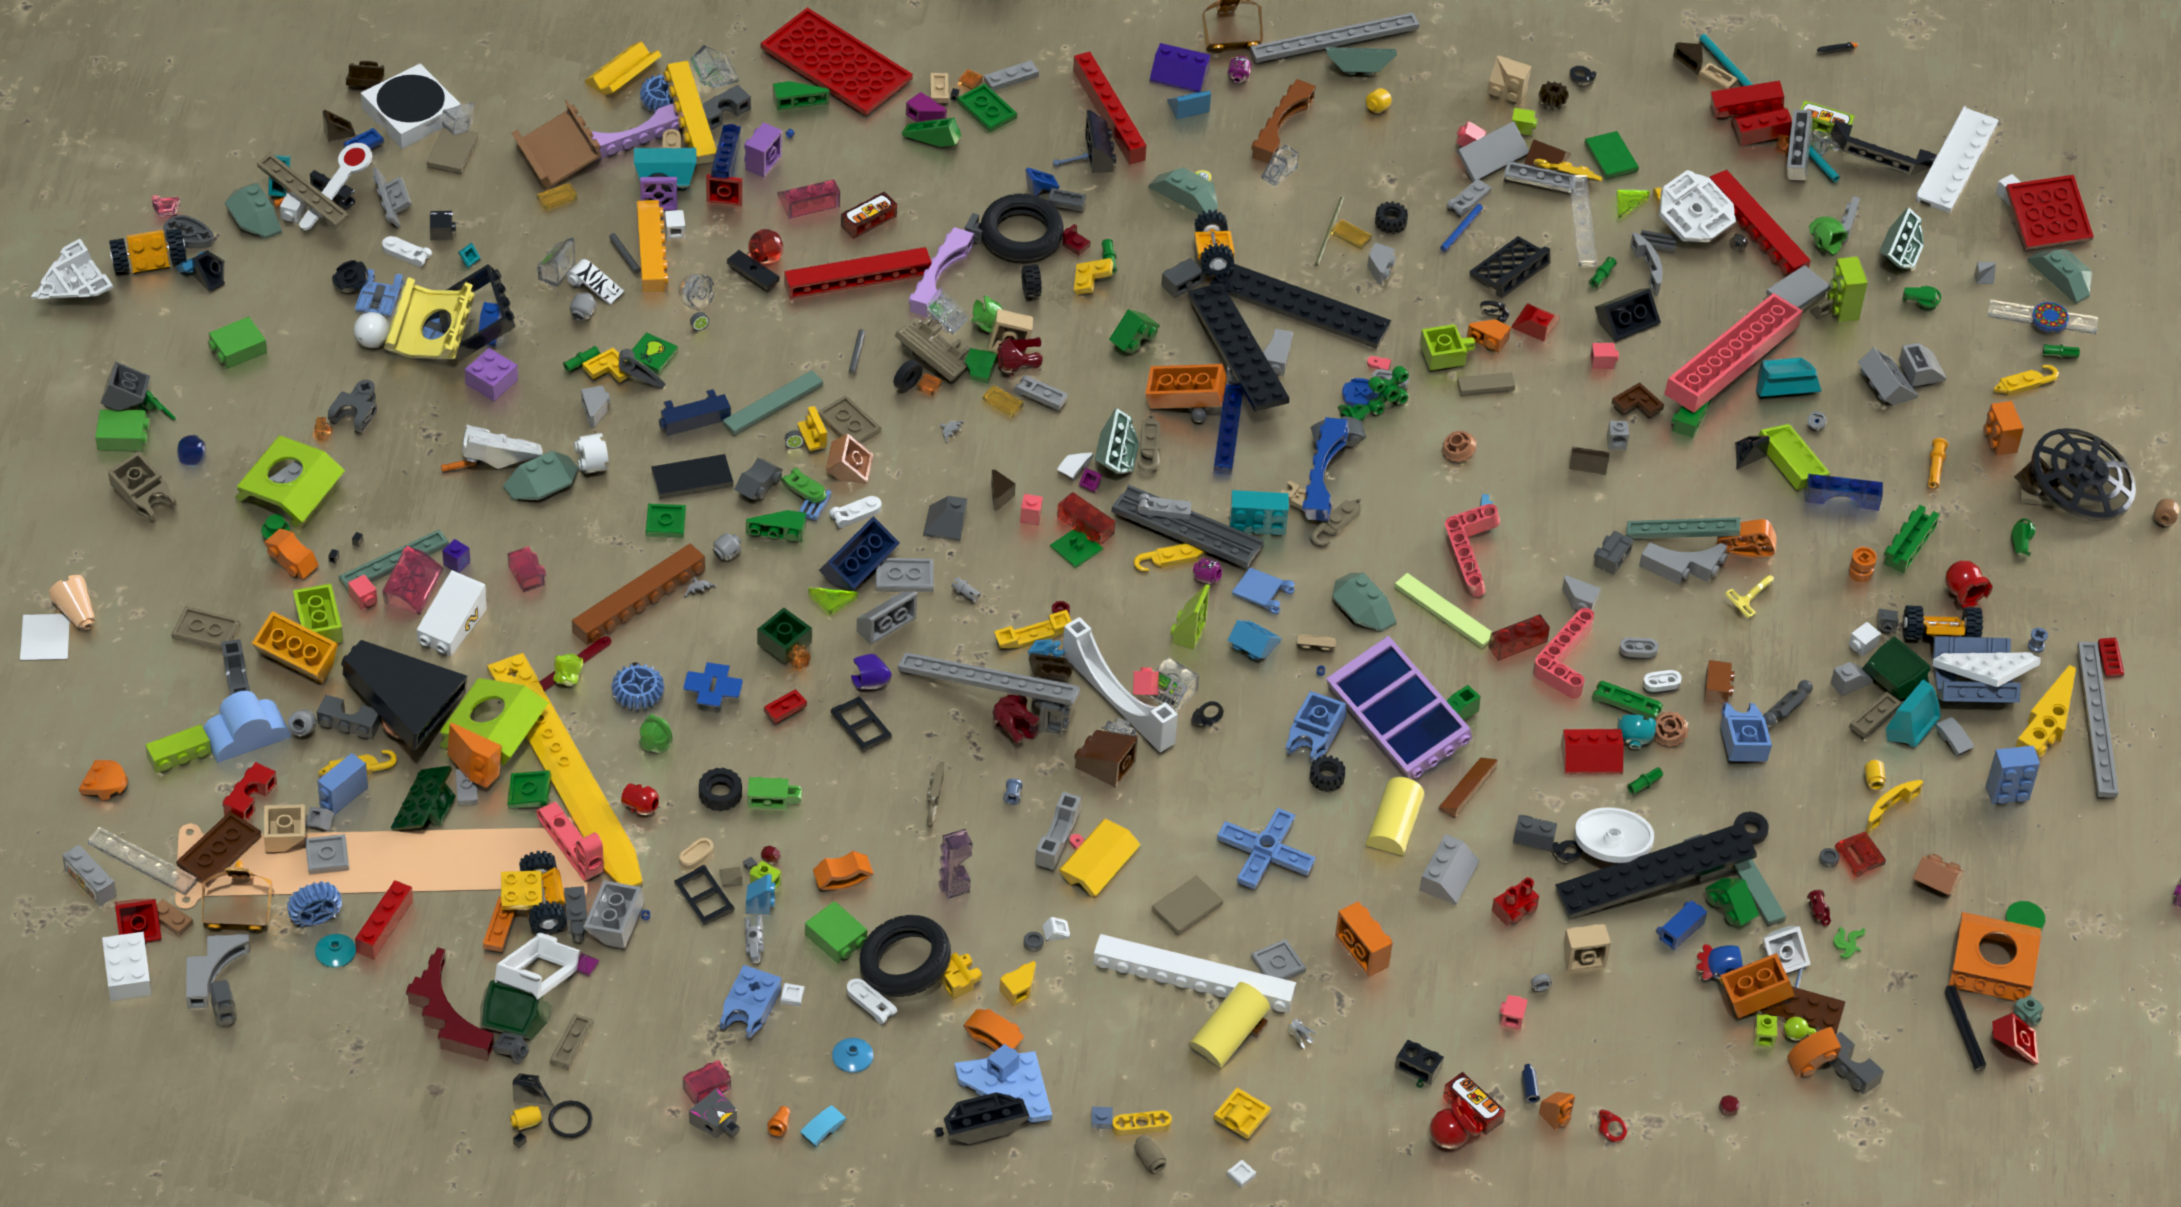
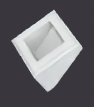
[1043,917,1070,941]

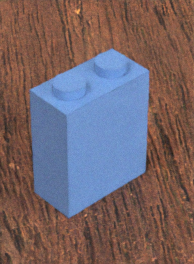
[317,753,368,816]

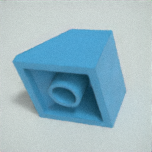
[1227,620,1282,660]

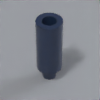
[1522,1064,1540,1104]

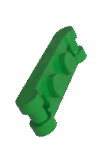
[1592,681,1663,721]

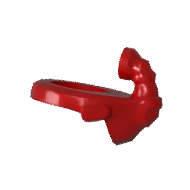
[1598,1110,1627,1142]

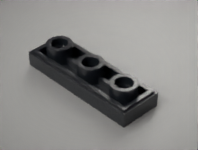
[727,250,780,291]

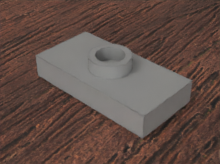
[455,770,478,805]

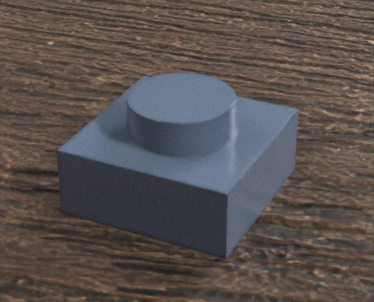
[1091,1106,1113,1129]

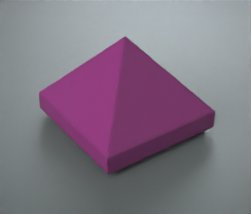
[1079,467,1103,492]
[577,952,599,976]

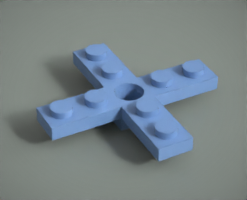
[1217,808,1316,890]

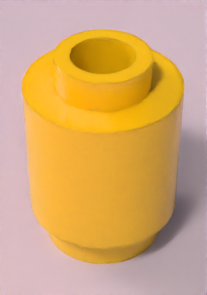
[1864,760,1886,790]
[510,1105,542,1131]

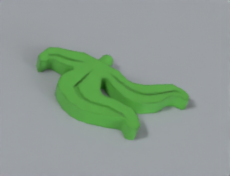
[1833,927,1865,959]

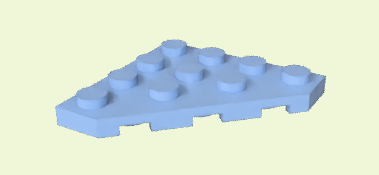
[954,1051,1052,1123]

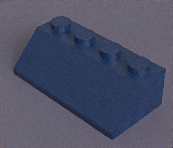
[819,516,900,591]

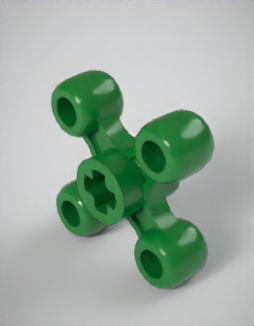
[1368,366,1409,415]

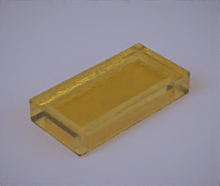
[537,183,578,210]
[1331,219,1372,250]
[982,385,1024,417]

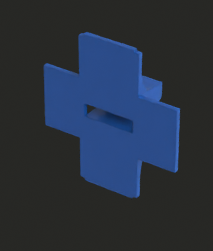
[683,662,743,707]

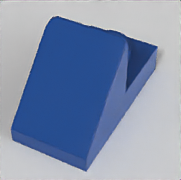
[1025,167,1060,196]

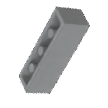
[1787,110,1813,180]

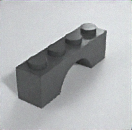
[221,639,250,695]

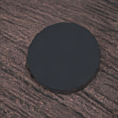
[332,260,368,292]

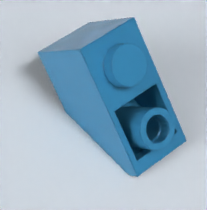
[746,874,775,915]

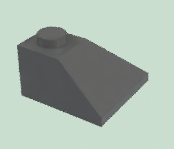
[923,496,967,541]

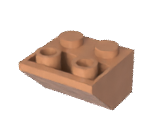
[1913,853,1965,895]

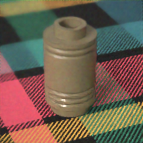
[1134,1135,1167,1173]

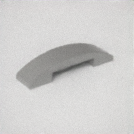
[1630,232,1662,296]

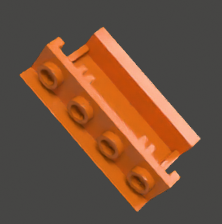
[1949,912,2041,1001]

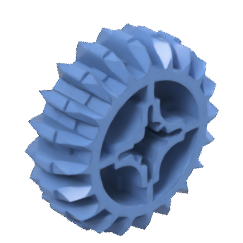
[640,73,674,113]
[611,663,664,712]
[287,881,342,927]

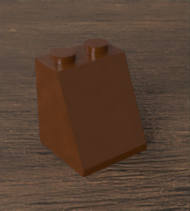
[1074,730,1138,788]

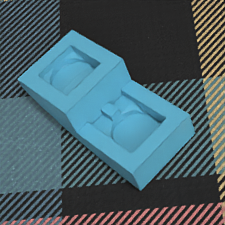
[800,1105,847,1147]

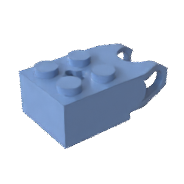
[1286,691,1346,762]
[1720,703,1772,762]
[720,965,781,1038]

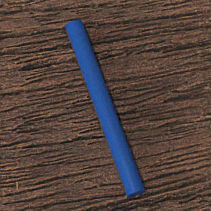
[1440,204,1483,252]

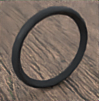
[548,1100,593,1138]

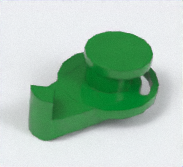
[1902,286,1942,310]
[261,514,290,540]
[2011,518,2036,557]

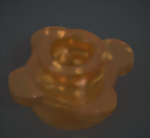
[1776,134,1790,154]

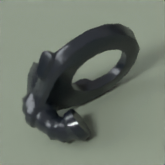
[1480,301,1509,323]
[1191,701,1224,726]

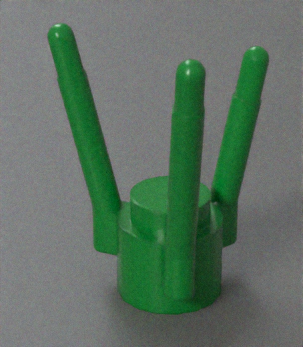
[138,390,176,420]

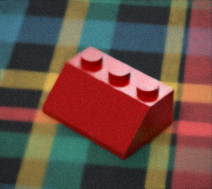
[1731,107,1792,146]
[1561,729,1624,774]

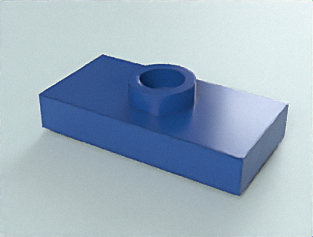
[343,128,384,149]

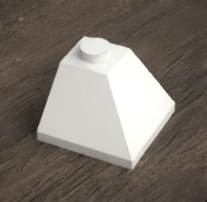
[1762,925,1811,973]

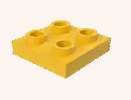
[501,871,542,910]
[1213,1087,1271,1140]

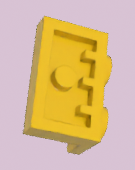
[797,406,827,451]

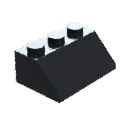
[1085,110,1116,173]
[1595,288,1661,341]

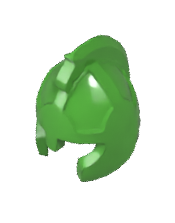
[1808,216,1848,256]
[971,295,1003,333]
[639,714,673,753]

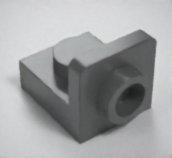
[965,213,983,245]
[1877,608,1899,633]
[492,1032,529,1063]

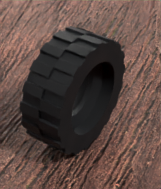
[699,767,742,811]

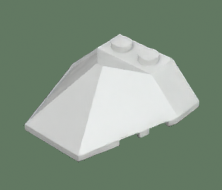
[462,425,543,469]

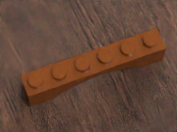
[1251,79,1316,165]

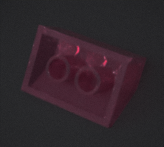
[777,179,840,219]
[382,546,444,615]

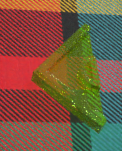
[1616,190,1650,218]
[808,587,858,614]

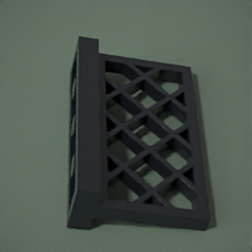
[1469,236,1551,298]

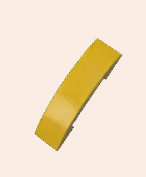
[994,610,1072,648]
[1865,780,1924,834]

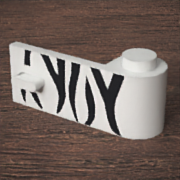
[567,259,624,305]

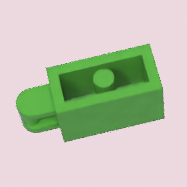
[748,777,802,810]

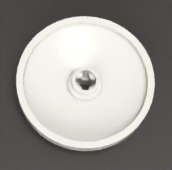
[1574,807,1654,863]

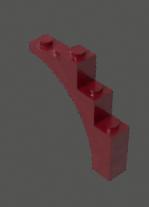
[406,947,494,1061]

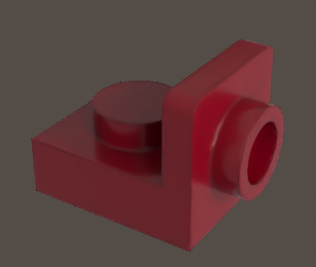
[1062,224,1091,256]

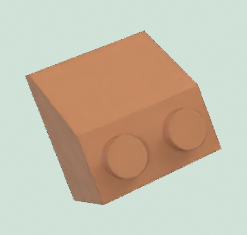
[826,433,873,484]

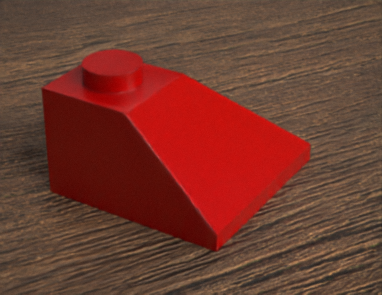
[706,174,743,206]
[1511,303,1560,342]
[114,899,161,942]
[1992,1013,2038,1065]

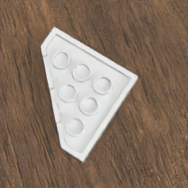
[1932,652,2041,687]

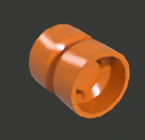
[1849,547,1877,583]

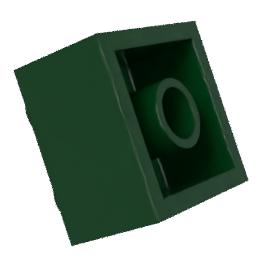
[757,608,812,664]

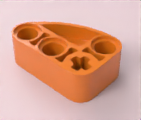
[1716,519,1777,557]

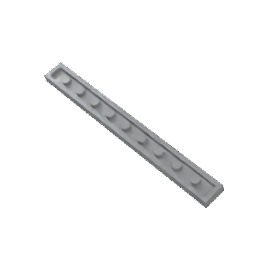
[1250,12,1419,63]
[2077,642,2119,798]
[898,652,1080,705]

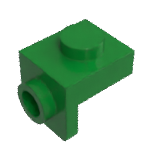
[1337,404,1371,421]

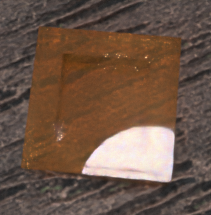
[958,69,983,90]
[917,373,942,396]

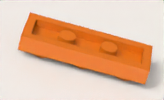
[483,896,517,952]

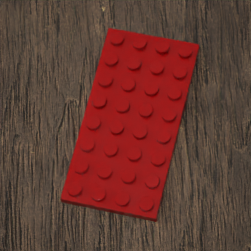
[760,7,913,116]

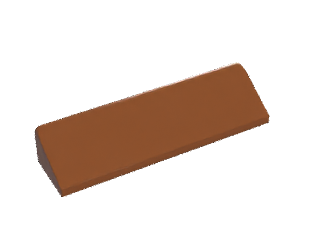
[1439,757,1498,818]

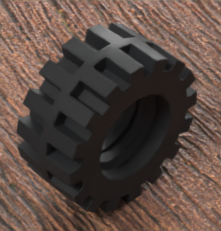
[1375,201,1408,234]
[1021,264,1042,298]
[1310,755,1345,792]

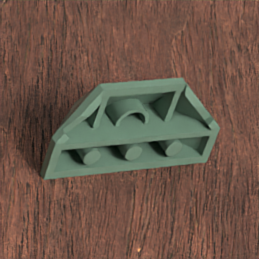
[1325,47,1397,75]
[1148,167,1218,215]
[225,183,282,239]
[1879,207,1924,270]
[2027,249,2092,304]
[1095,408,1139,474]
[503,451,578,500]
[1332,573,1397,632]

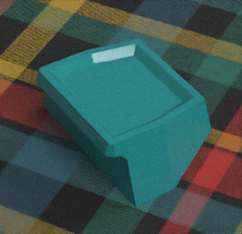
[634,148,696,190]
[1756,357,1822,396]
[1885,680,1941,747]

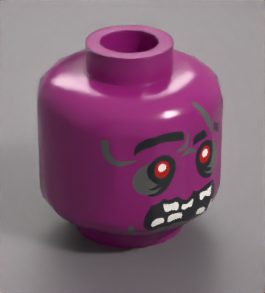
[1227,56,1252,83]
[1193,558,1223,585]

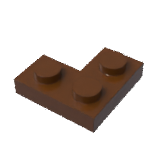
[1612,382,1664,417]

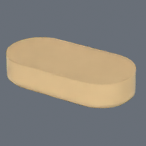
[679,838,714,869]

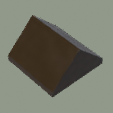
[1569,446,1610,475]

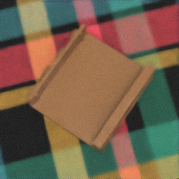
[511,100,602,189]

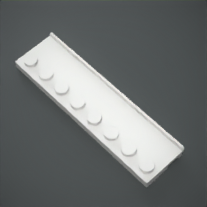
[1916,106,1999,213]

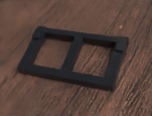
[830,696,892,751]
[674,865,735,926]

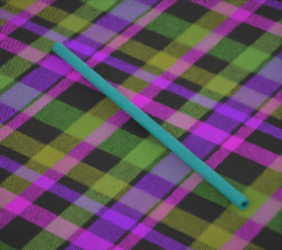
[1699,34,1840,182]

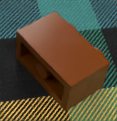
[1704,660,1735,704]

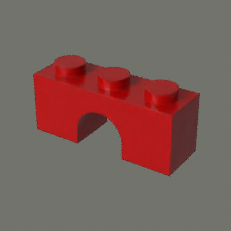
[222,762,277,821]

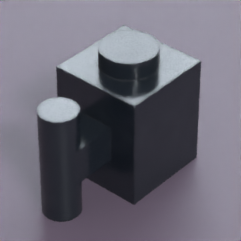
[430,211,456,241]

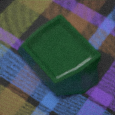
[1862,636,1931,699]
[480,980,553,1041]

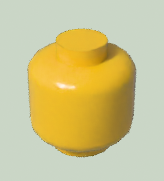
[1365,88,1392,114]

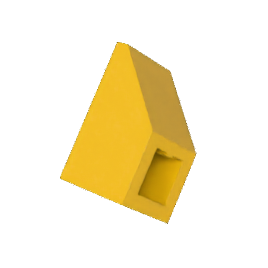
[999,961,1036,1007]

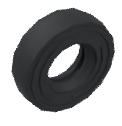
[893,360,923,392]
[1734,811,1769,844]

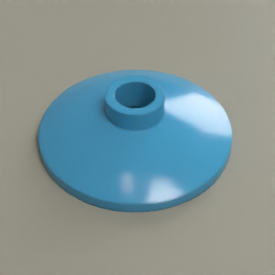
[832,1038,873,1073]

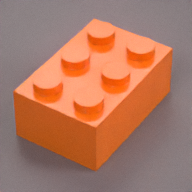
[1335,901,1393,977]
[1720,953,1795,1018]

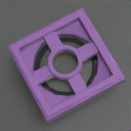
[640,173,677,211]

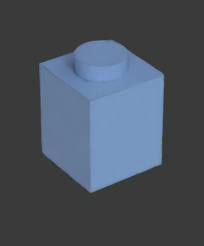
[987,1044,1020,1082]

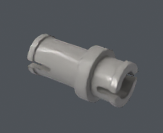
[951,577,981,603]

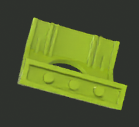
[235,435,345,527]
[440,678,549,766]

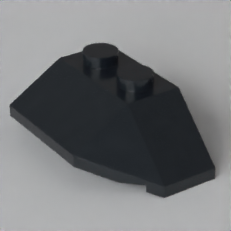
[944,1092,1029,1144]

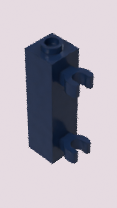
[659,389,731,436]

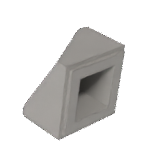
[1974,262,1996,284]
[306,807,334,831]

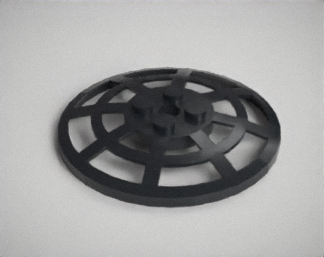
[2031,428,2136,521]

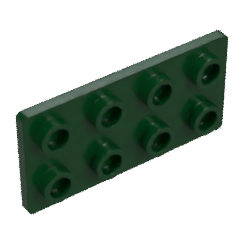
[391,766,456,831]

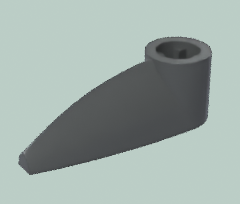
[619,349,666,388]

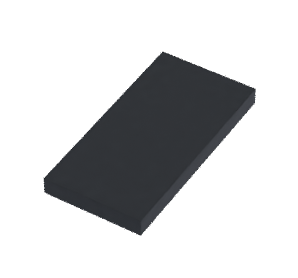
[651,454,733,499]

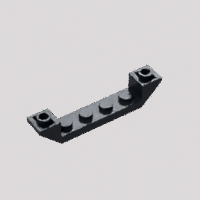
[1831,120,1937,175]

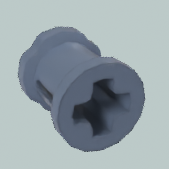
[2028,628,2048,653]
[1003,778,1023,805]

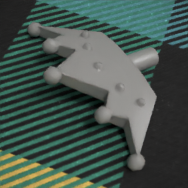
[940,420,964,443]
[684,578,717,597]

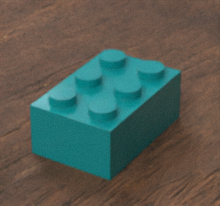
[1229,490,1289,535]

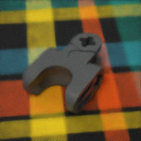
[328,380,377,433]

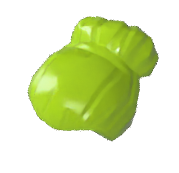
[553,654,583,687]

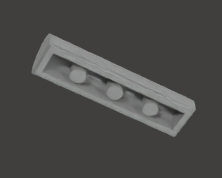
[1504,161,1578,194]

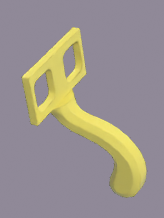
[1725,575,1774,618]

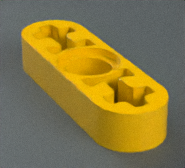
[1112,1110,1172,1136]

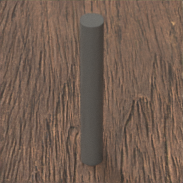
[609,233,641,274]
[848,329,866,375]

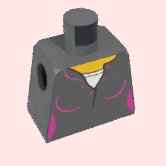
[689,1088,740,1138]

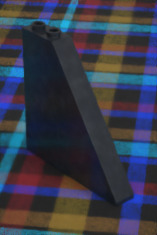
[341,640,467,750]

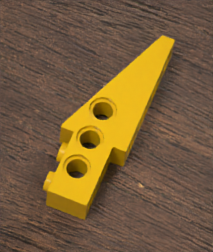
[2015,665,2076,757]

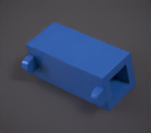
[1656,900,1707,951]

